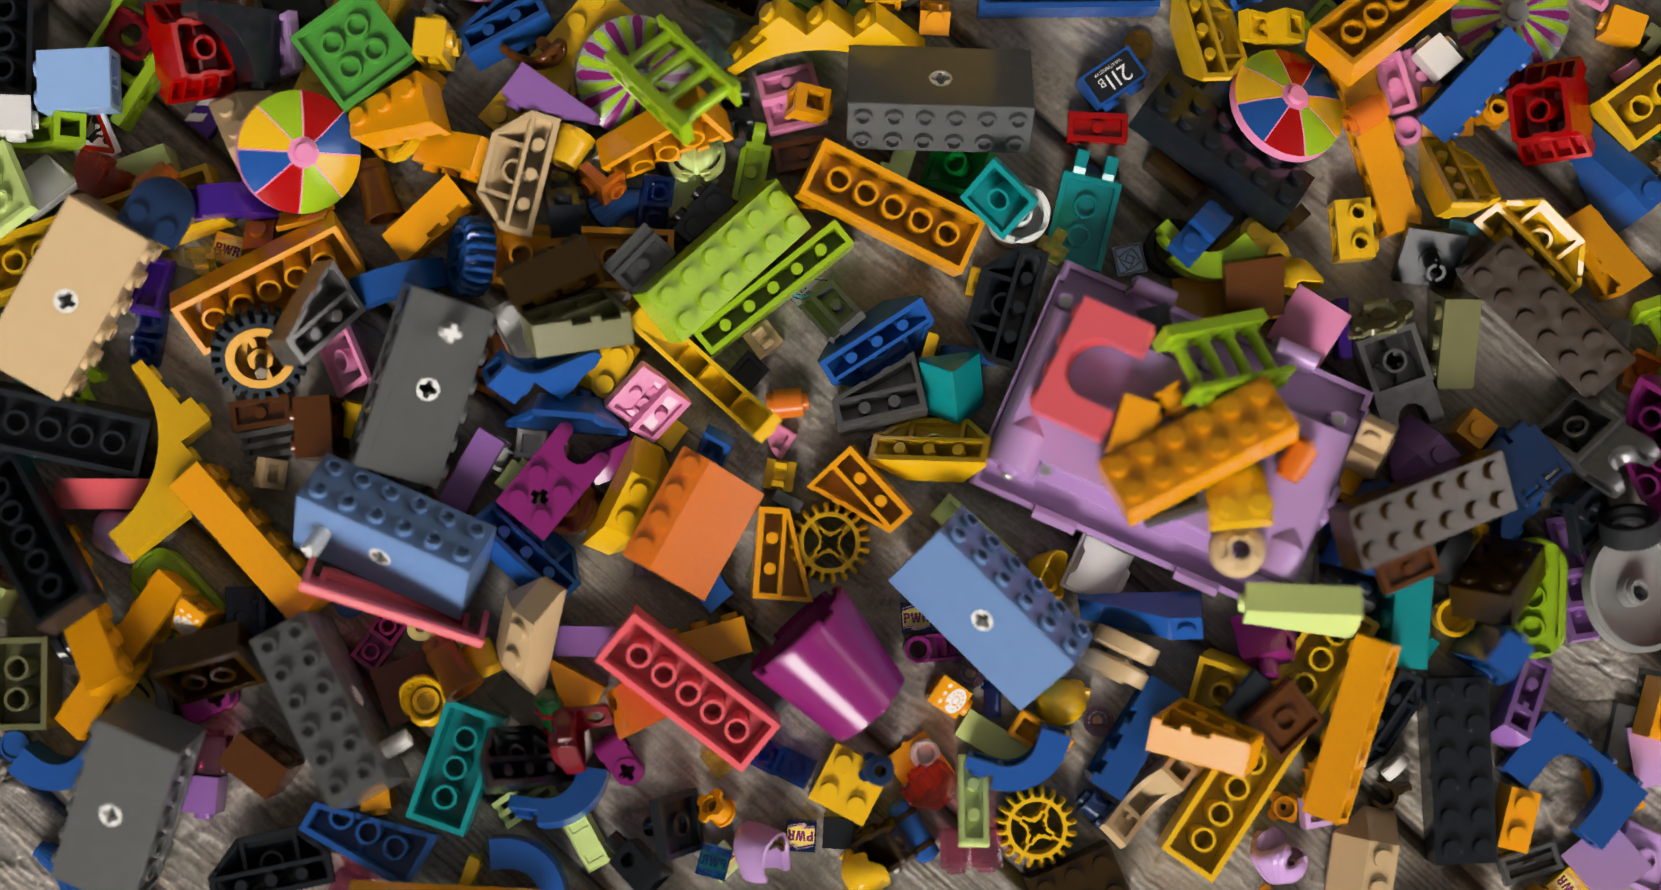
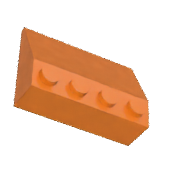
[622,446,764,601]

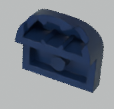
[116,177,197,251]
[224,586,287,637]

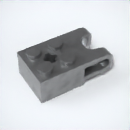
[1352,322,1444,438]
[1537,391,1661,499]

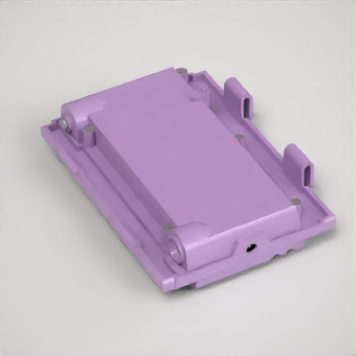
[969,260,1374,600]

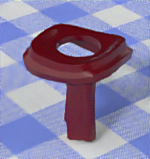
[102,6,152,60]

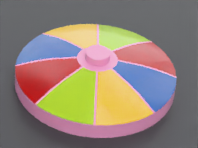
[1229,49,1343,162]
[235,90,361,214]

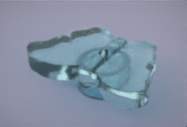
[694,27,734,72]

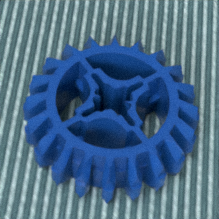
[446,215,497,298]

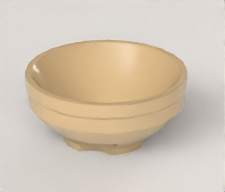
[1208,528,1266,578]

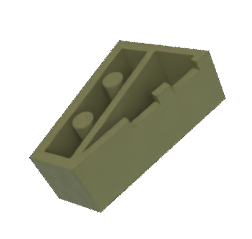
[520,287,634,358]
[1427,288,1482,389]

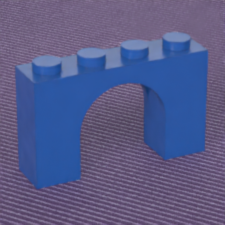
[1495,711,1649,850]

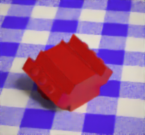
[143,0,236,105]
[1506,56,1596,167]

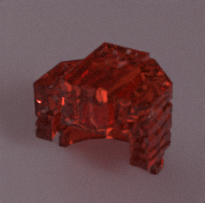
[72,149,136,198]
[899,759,957,811]

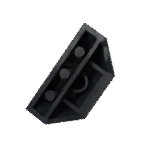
[965,245,1049,370]
[1364,667,1423,770]
[479,725,574,794]
[208,825,336,890]

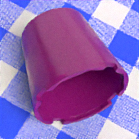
[750,585,905,741]

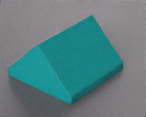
[960,157,1040,240]
[919,350,984,424]

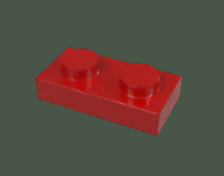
[1066,111,1128,146]

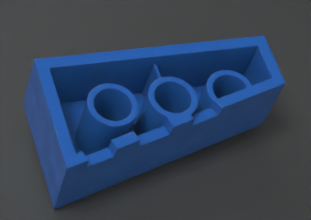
[1415,21,1535,143]
[1447,622,1535,687]
[1082,672,1182,801]
[298,801,442,883]

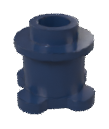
[858,752,895,787]
[1075,787,1115,827]

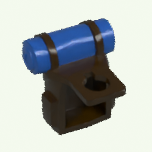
[850,796,940,878]

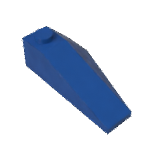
[1568,121,1661,234]
[1078,591,1205,640]

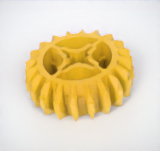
[789,502,870,583]
[994,784,1077,868]

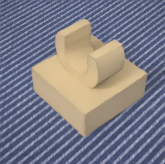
[742,318,784,361]
[250,457,289,491]

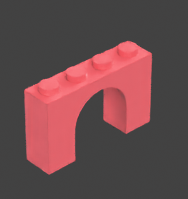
[1029,296,1156,445]

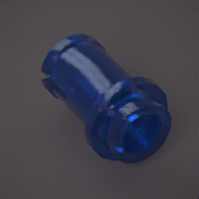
[980,679,1002,718]

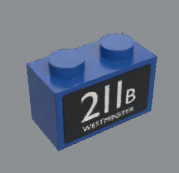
[1075,45,1149,113]

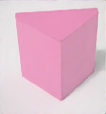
[319,323,375,398]

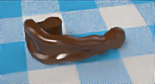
[499,36,567,70]

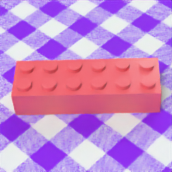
[595,604,781,772]

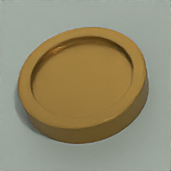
[1123,30,1153,60]

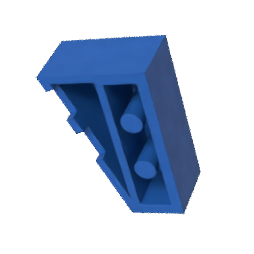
[457,0,556,72]

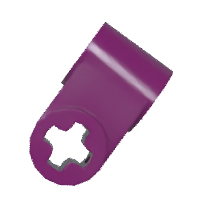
[902,631,962,663]
[175,690,241,724]
[591,728,645,786]

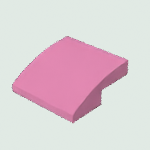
[1376,47,1441,117]
[755,62,828,138]
[1267,284,1352,368]
[604,360,692,443]

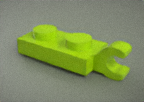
[731,122,772,202]

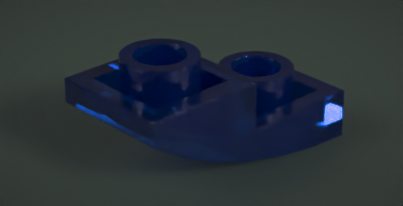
[634,174,675,229]
[129,304,170,368]
[749,739,818,789]

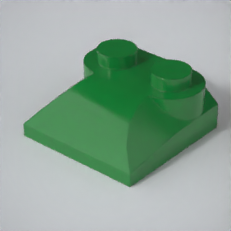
[919,151,996,199]

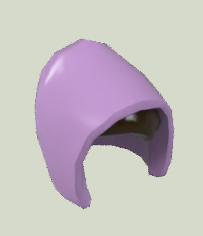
[733,820,791,883]

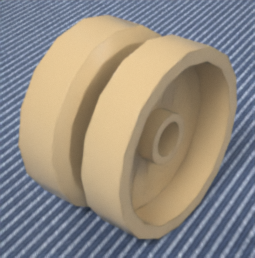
[1081,623,1160,691]

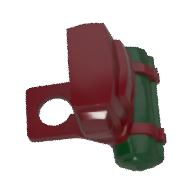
[533,689,614,774]

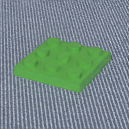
[289,0,418,113]

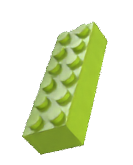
[632,179,811,343]

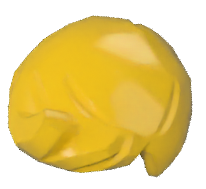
[1284,258,1324,297]
[1027,549,1068,600]
[399,673,446,727]
[1034,679,1091,726]
[839,849,891,890]

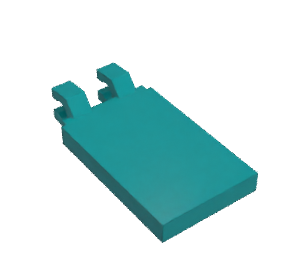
[1044,149,1122,272]

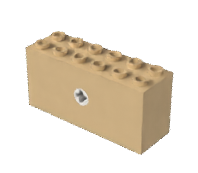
[0,193,163,401]

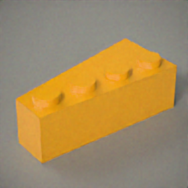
[595,85,734,179]

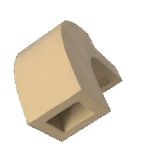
[1344,413,1398,481]
[1099,755,1198,849]

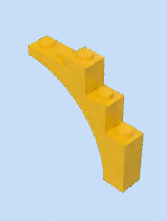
[727,0,926,76]
[624,296,782,443]
[109,360,213,563]

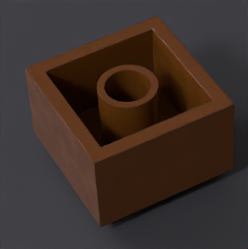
[288,395,348,461]
[217,726,305,800]

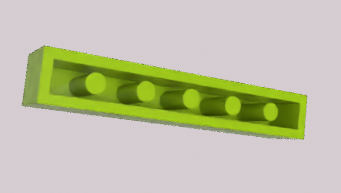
[693,219,854,359]

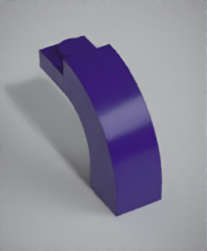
[190,182,282,222]

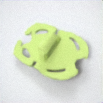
[667,140,726,182]

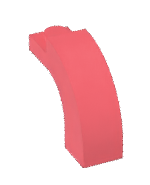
[53,478,150,509]

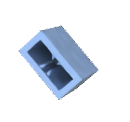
[33,47,122,117]

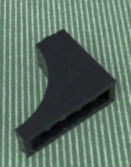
[181,0,280,90]

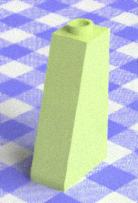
[1237,582,1363,639]

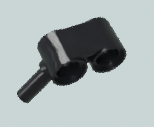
[720,75,754,148]

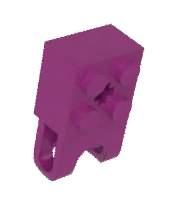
[496,421,611,540]

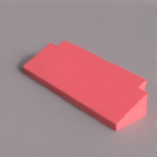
[299,556,490,648]

